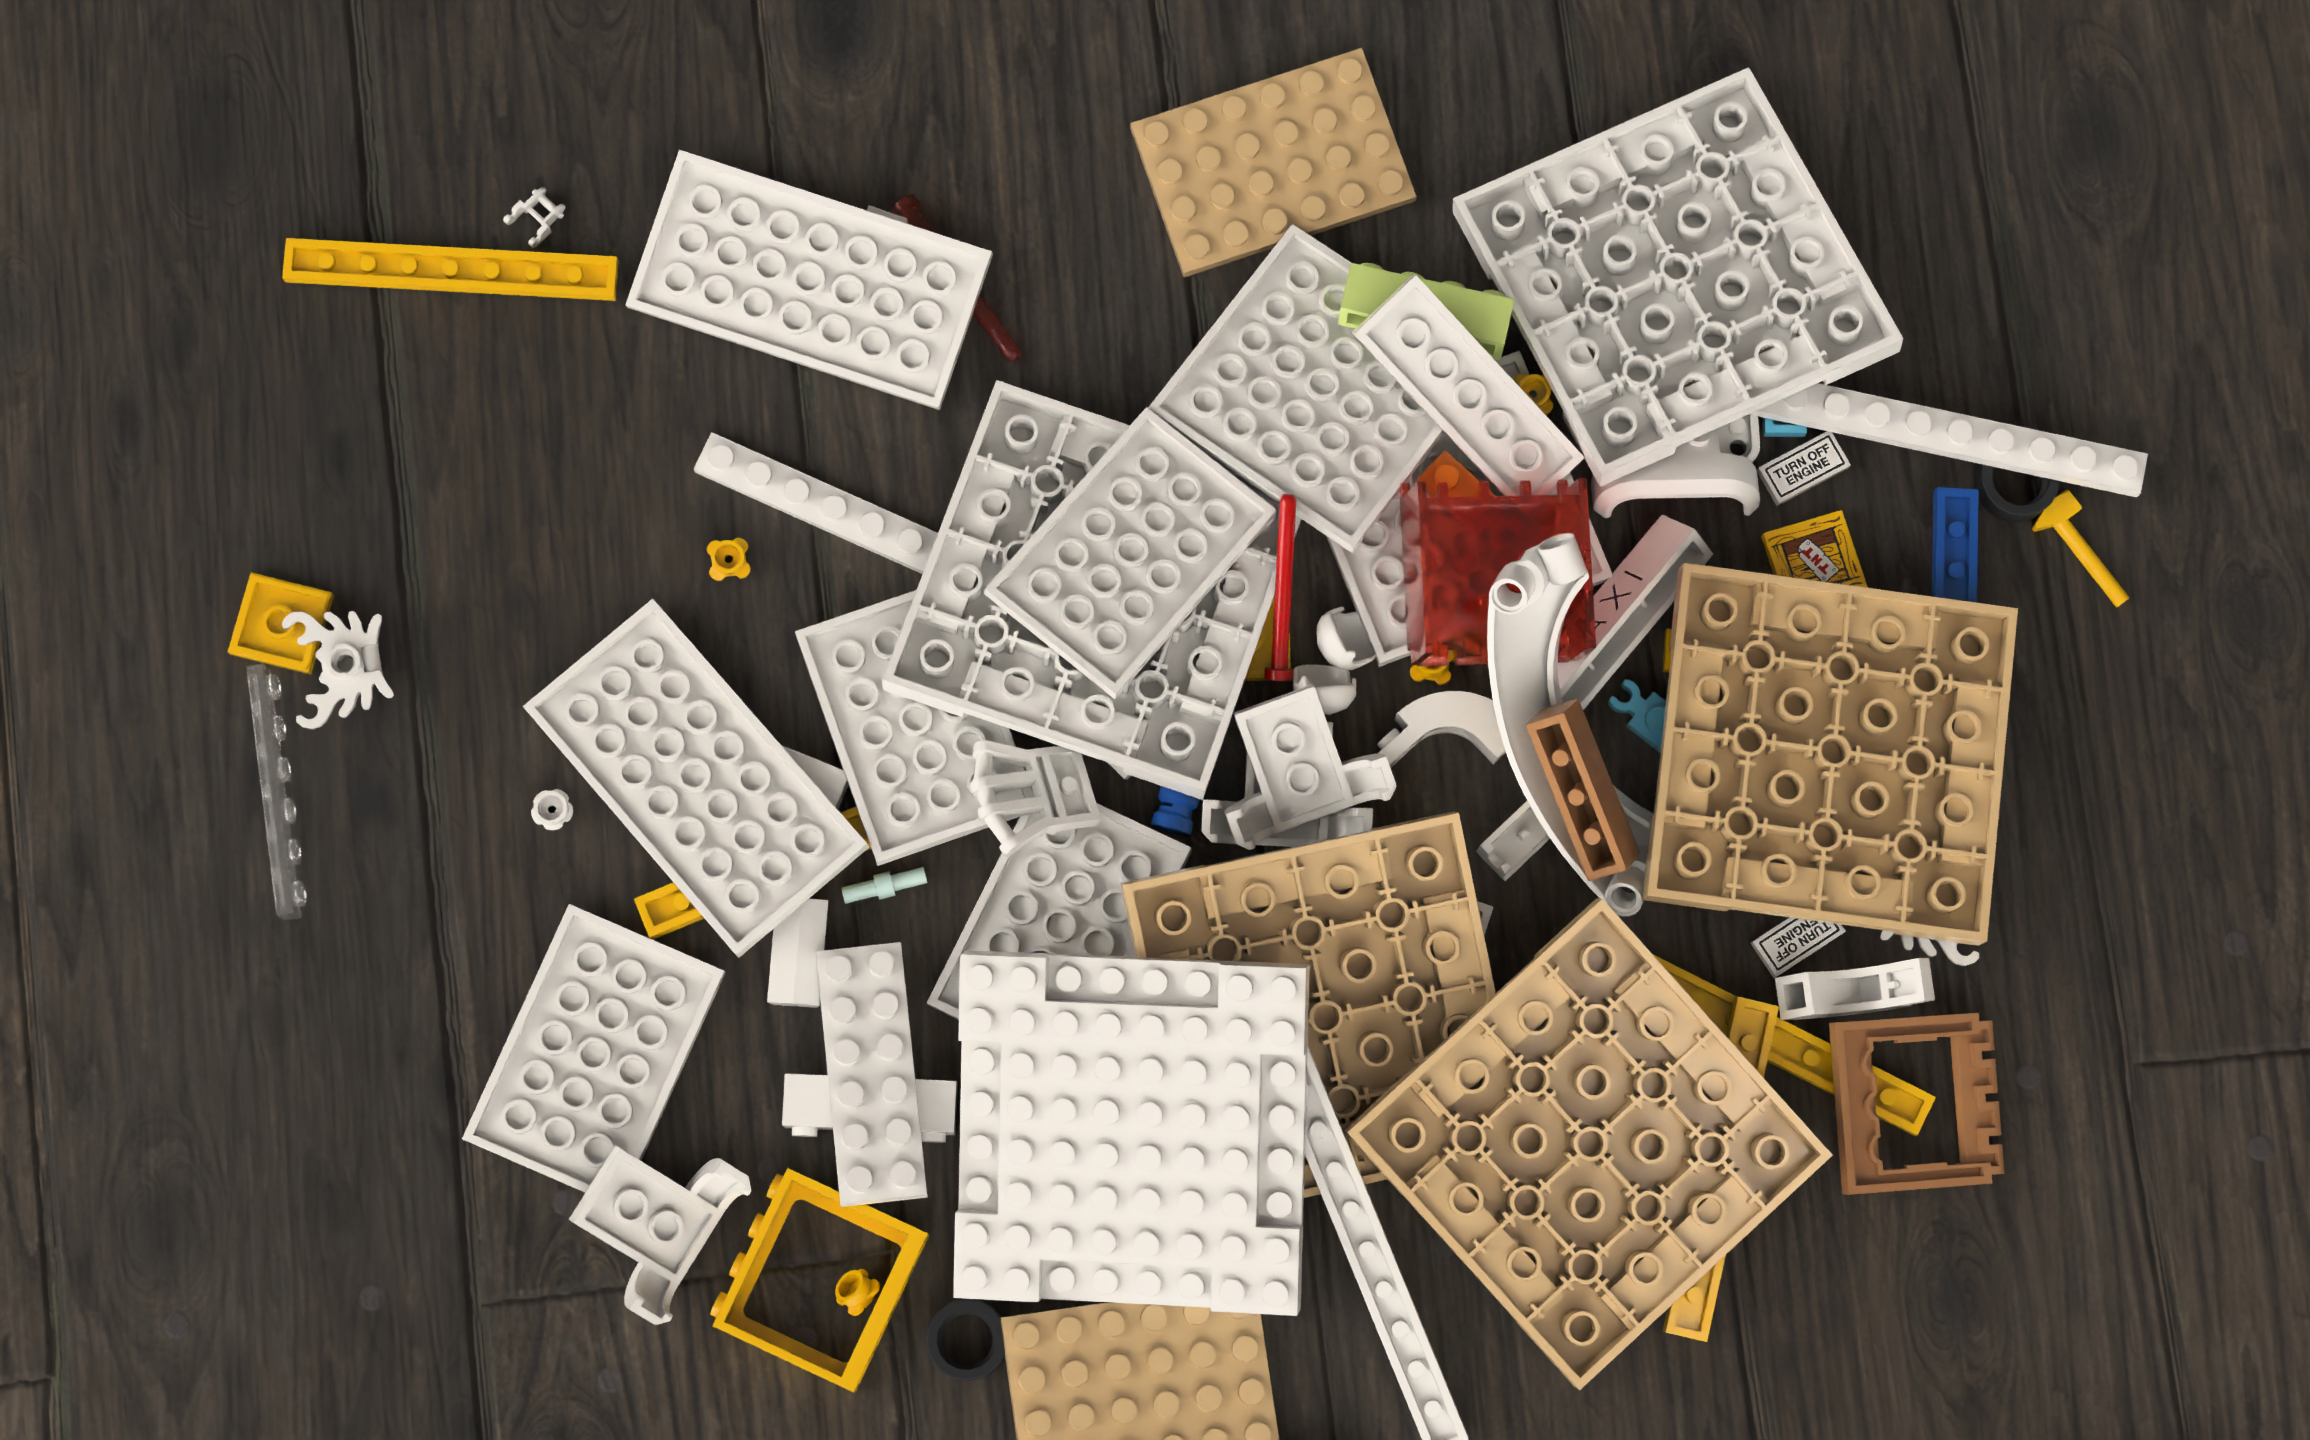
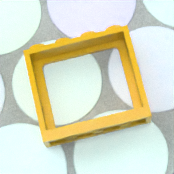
[710,1168,929,1393]

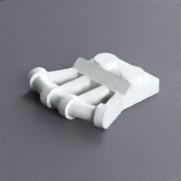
[970,741,1101,857]

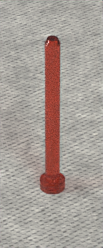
[891,194,1021,363]

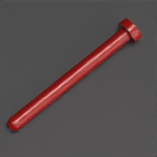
[1264,494,1297,681]

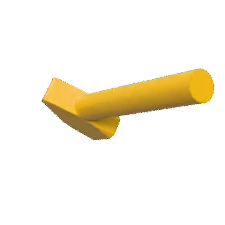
[2032,489,2130,608]

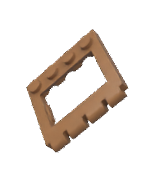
[1829,1013,2005,1195]

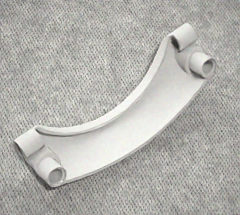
[1487,533,1653,916]

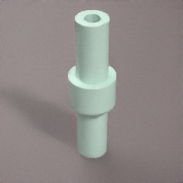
[841,867,927,904]

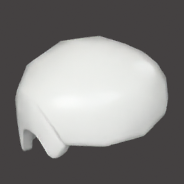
[1316,606,1376,671]
[1293,664,1357,715]

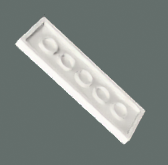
[1352,274,1585,515]
[816,942,927,1207]

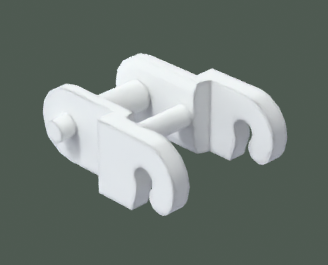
[503,187,565,248]

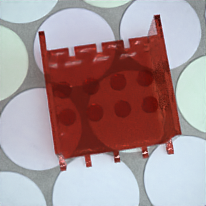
[1399,478,1596,666]

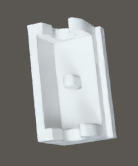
[1476,801,1551,881]

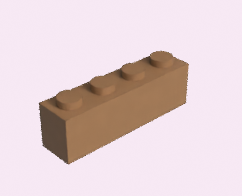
[1526,698,1640,881]

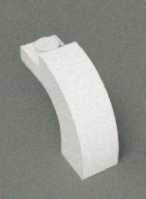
[1377,691,1506,768]
[1775,958,1935,1020]

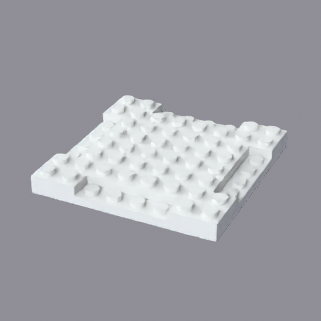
[1453,67,1904,487]
[882,380,1301,800]
[953,950,1310,1316]

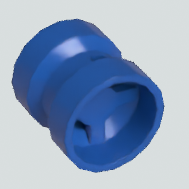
[1150,786,1200,837]

